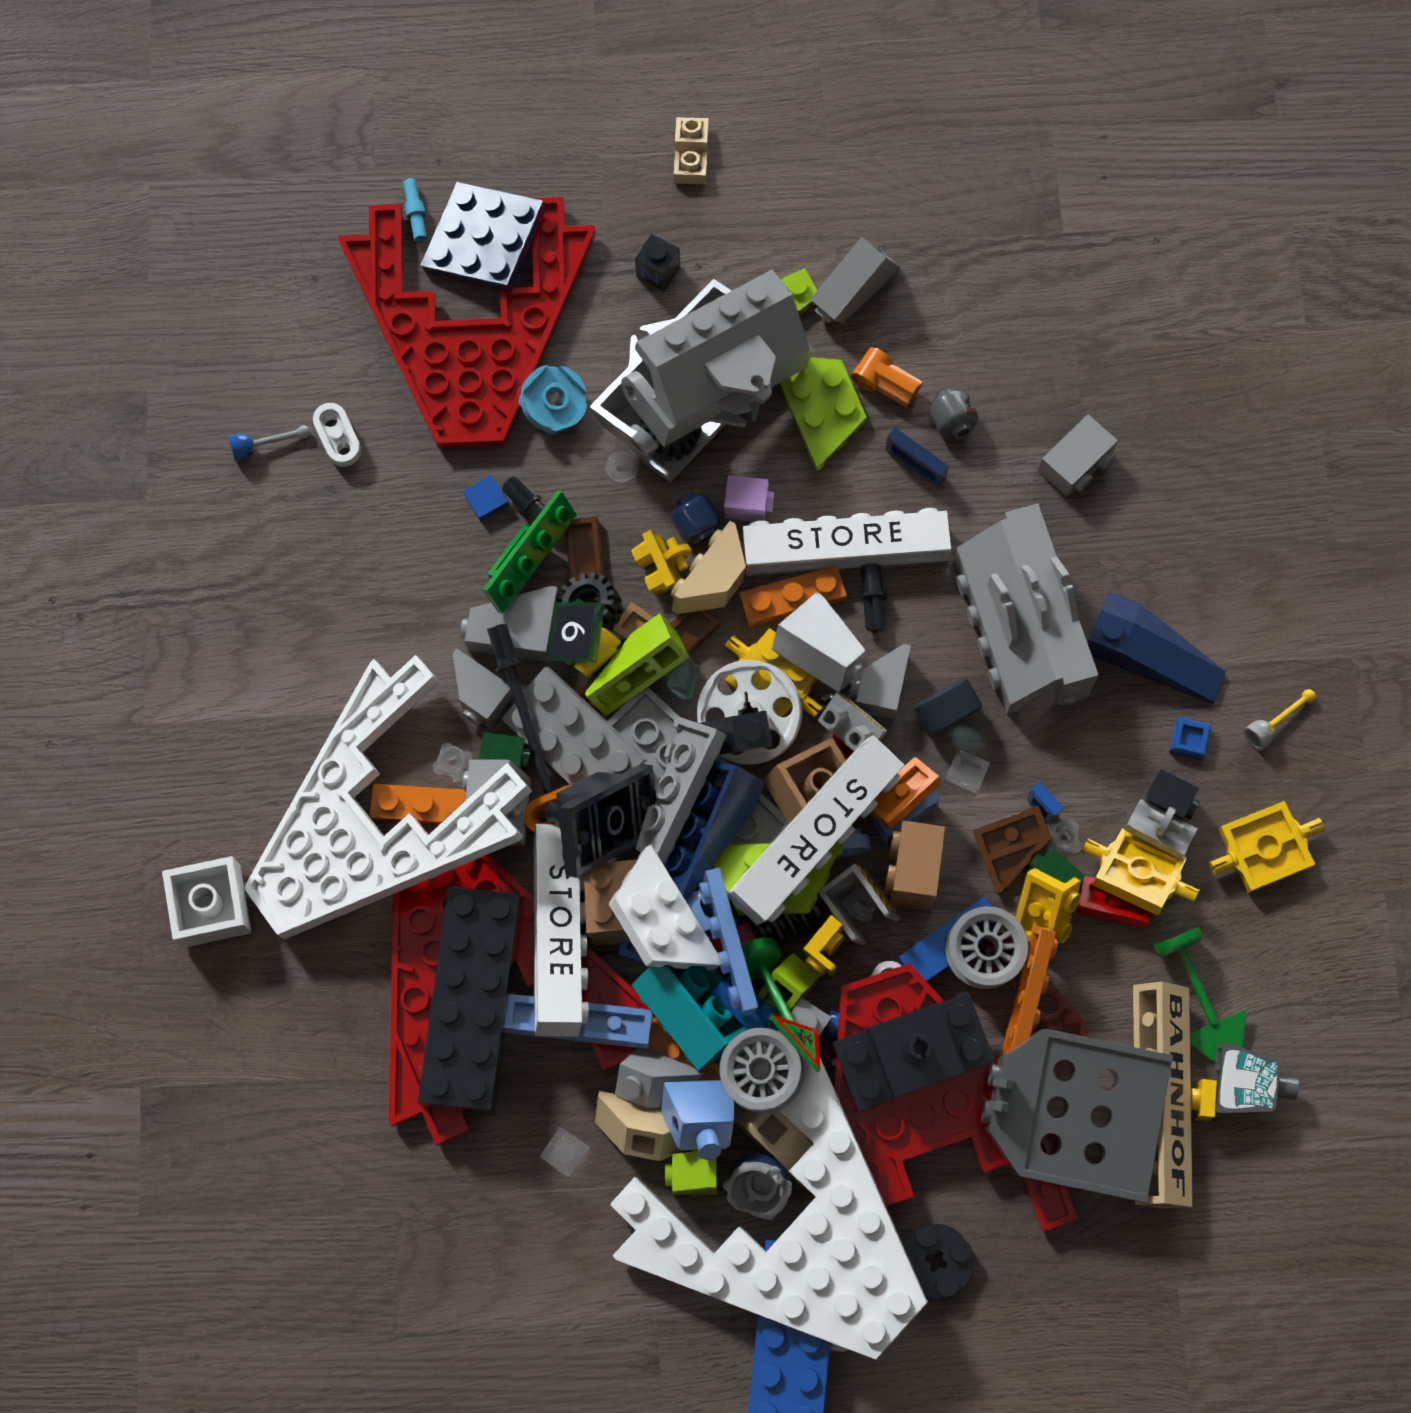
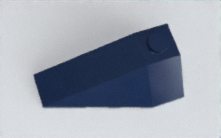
[1088,591,1226,704]
[664,761,765,900]

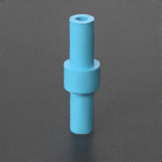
[403,178,427,242]

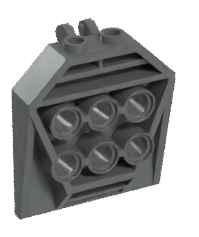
[981,1029,1173,1203]

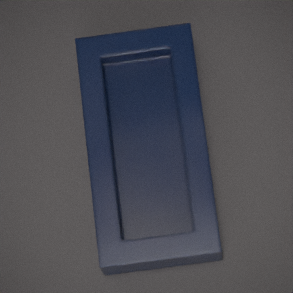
[885,427,949,488]

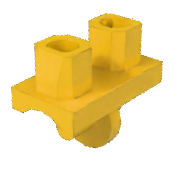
[631,529,692,595]

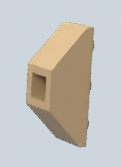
[671,521,746,614]
[734,1085,813,1185]
[595,1091,684,1161]

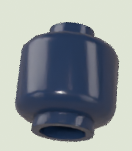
[670,492,720,545]

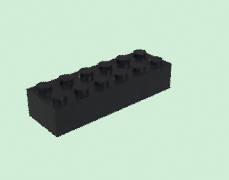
[418,887,523,1116]

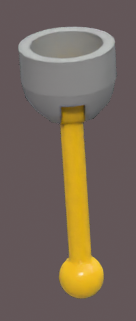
[1244,689,1316,751]

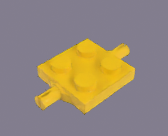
[725,628,824,719]
[1209,801,1325,893]
[1082,828,1200,916]

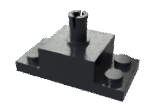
[546,764,656,878]
[832,993,995,1112]

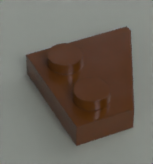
[972,805,1052,894]

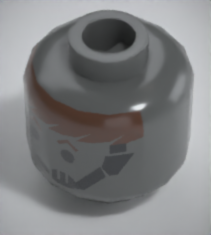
[929,388,979,440]

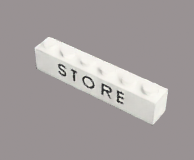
[743,508,951,576]
[727,735,904,925]
[533,824,588,1037]

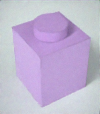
[724,475,774,522]

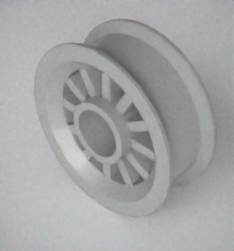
[945,906,1028,989]
[720,1028,804,1113]

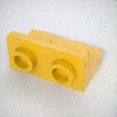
[1015,868,1081,944]
[804,915,843,977]

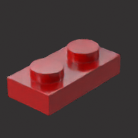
[1076,876,1151,929]

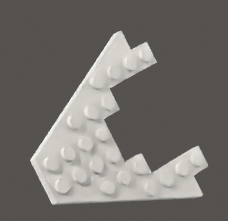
[244,655,532,939]
[610,1044,928,1360]

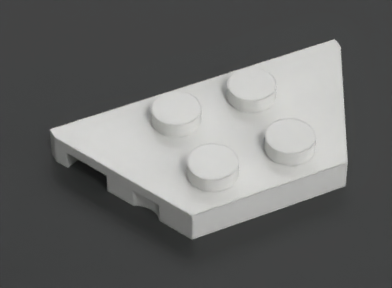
[609,845,720,970]

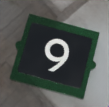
[545,599,605,666]

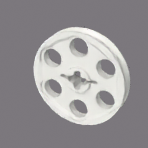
[697,660,802,764]

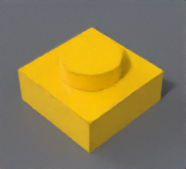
[1191,1079,1217,1122]

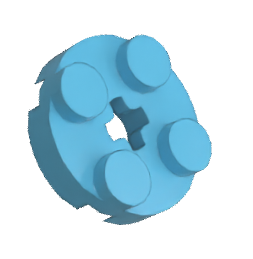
[519,365,587,434]

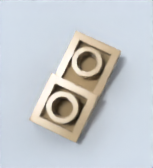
[674,117,709,184]

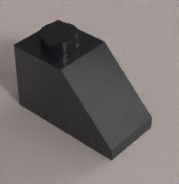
[699,710,773,755]

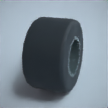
[914,678,982,736]

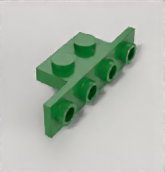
[483,491,577,614]

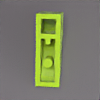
[585,613,689,716]

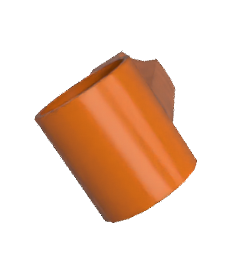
[851,347,922,408]

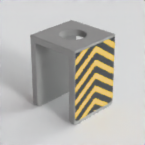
[818,864,901,946]

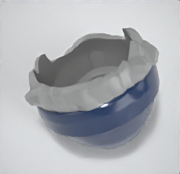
[723,1154,792,1220]

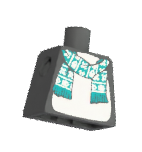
[1213,1043,1299,1113]

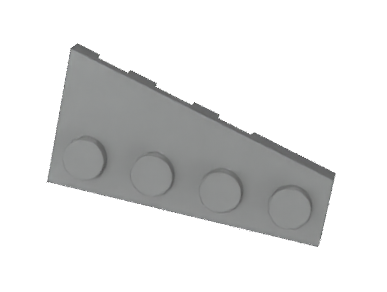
[635,716,727,863]

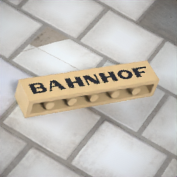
[1133,981,1192,1209]

